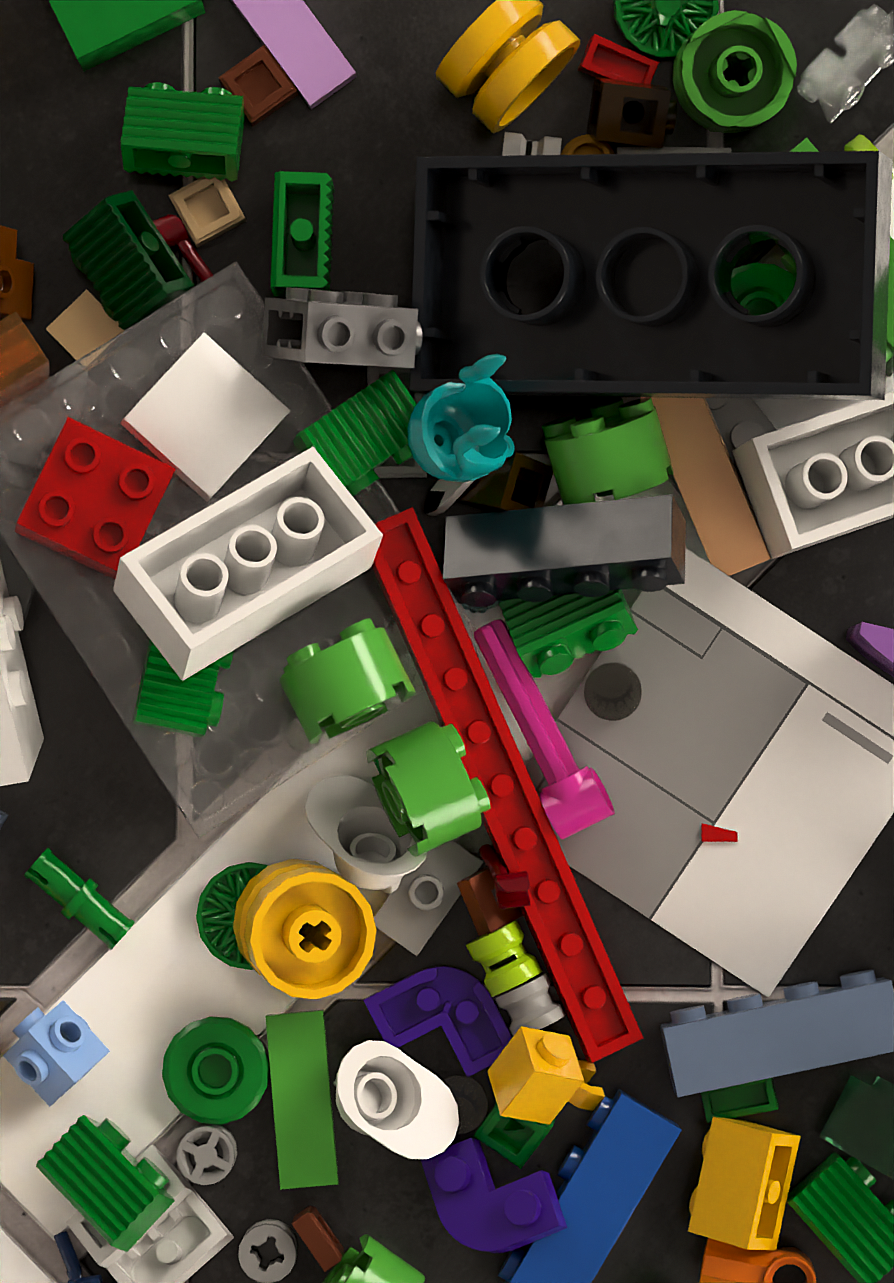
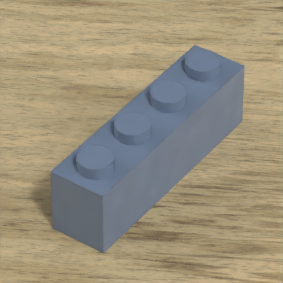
[660,970,894,1097]

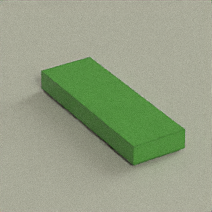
[265,1009,339,1190]

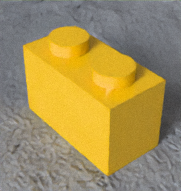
[688,1117,801,1250]

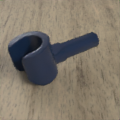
[53,1231,103,1283]

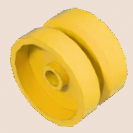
[436,0,581,133]
[233,859,376,999]

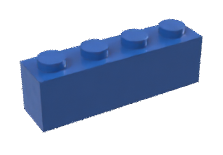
[497,1089,682,1283]

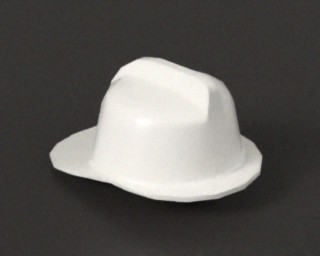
[304,776,427,894]
[333,1040,459,1159]

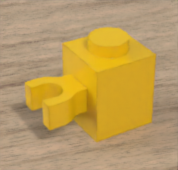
[487,1026,605,1125]

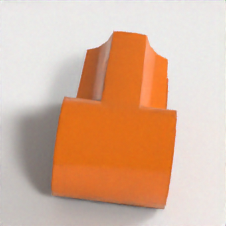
[699,1237,816,1283]

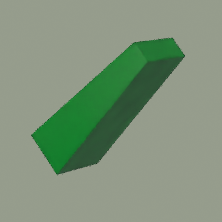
[701,1077,779,1123]

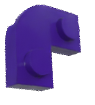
[363,966,512,1078]
[420,1137,567,1253]

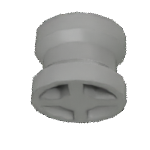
[494,973,566,1037]
[176,1123,238,1185]
[238,1219,298,1283]

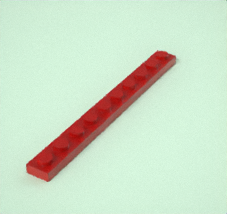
[372,507,644,1063]

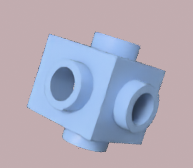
[3,1000,110,1107]

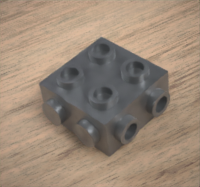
[262,287,422,368]

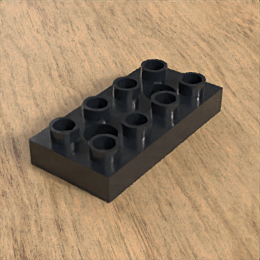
[409,151,893,400]

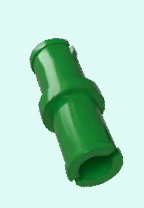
[23,848,135,950]

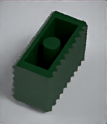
[63,190,194,330]

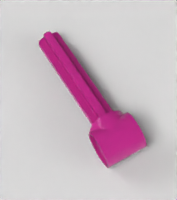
[474,619,615,840]

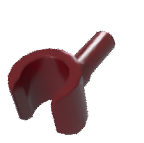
[153,214,215,285]
[479,844,530,909]

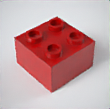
[15,417,176,579]

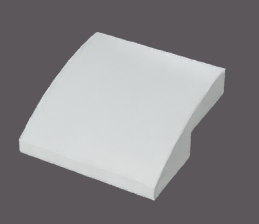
[120,332,291,502]
[66,1145,234,1283]

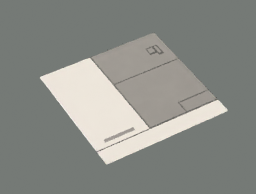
[526,548,894,997]

